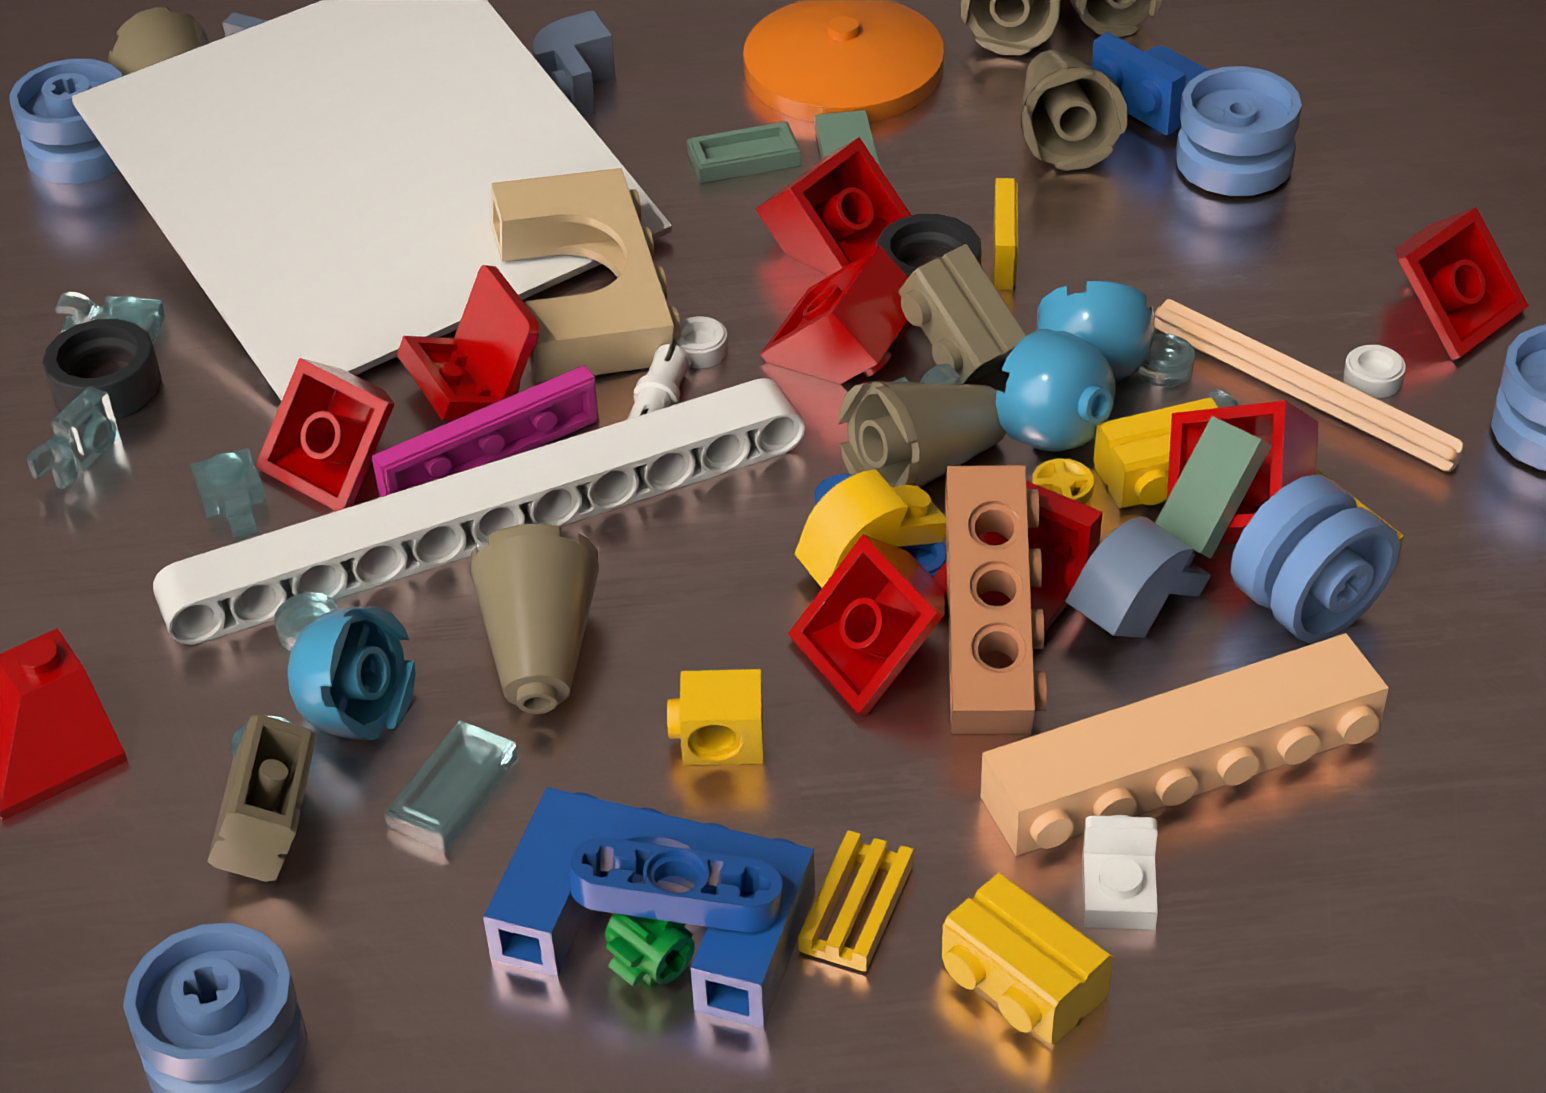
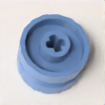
[9,58,123,184]
[1176,66,1302,196]
[1491,324,1546,471]
[1230,474,1401,643]
[123,923,307,1093]

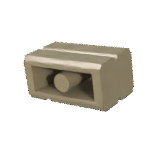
[898,244,1027,384]
[207,714,317,882]

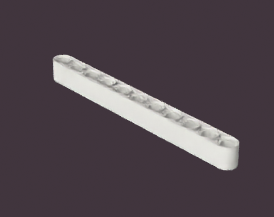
[153,378,805,645]

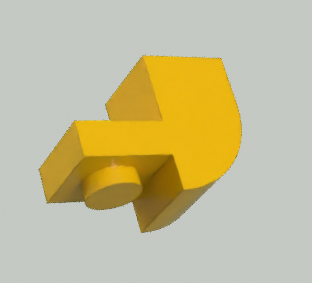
[794,469,946,588]

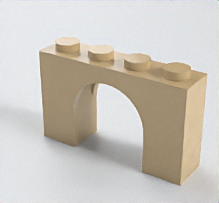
[491,168,681,383]

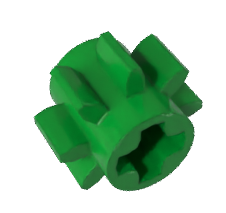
[605,913,695,987]

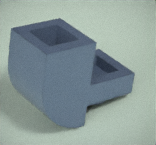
[533,10,615,117]
[1065,517,1211,638]

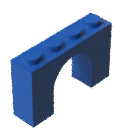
[483,787,815,1028]

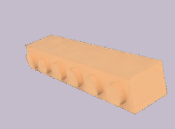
[980,633,1389,856]

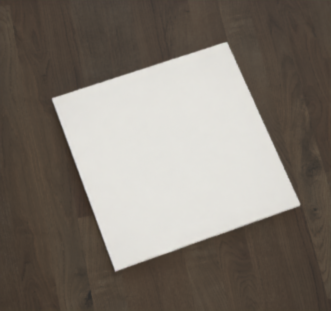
[72,0,672,401]

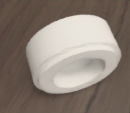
[672,316,728,369]
[1343,345,1406,399]

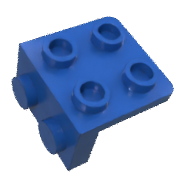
[1092,32,1209,135]

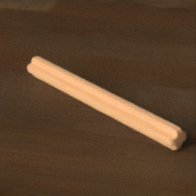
[1154,299,1465,472]

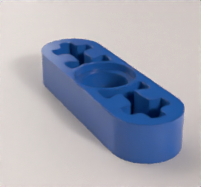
[570,837,783,932]

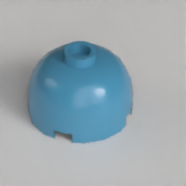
[1037,281,1154,383]
[995,329,1116,452]
[287,607,416,740]

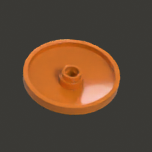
[743,0,944,123]

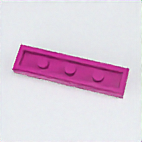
[372,365,599,497]

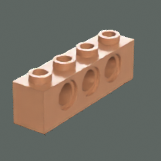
[945,465,1047,734]

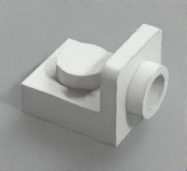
[1082,815,1158,930]

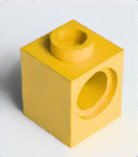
[667,669,763,766]

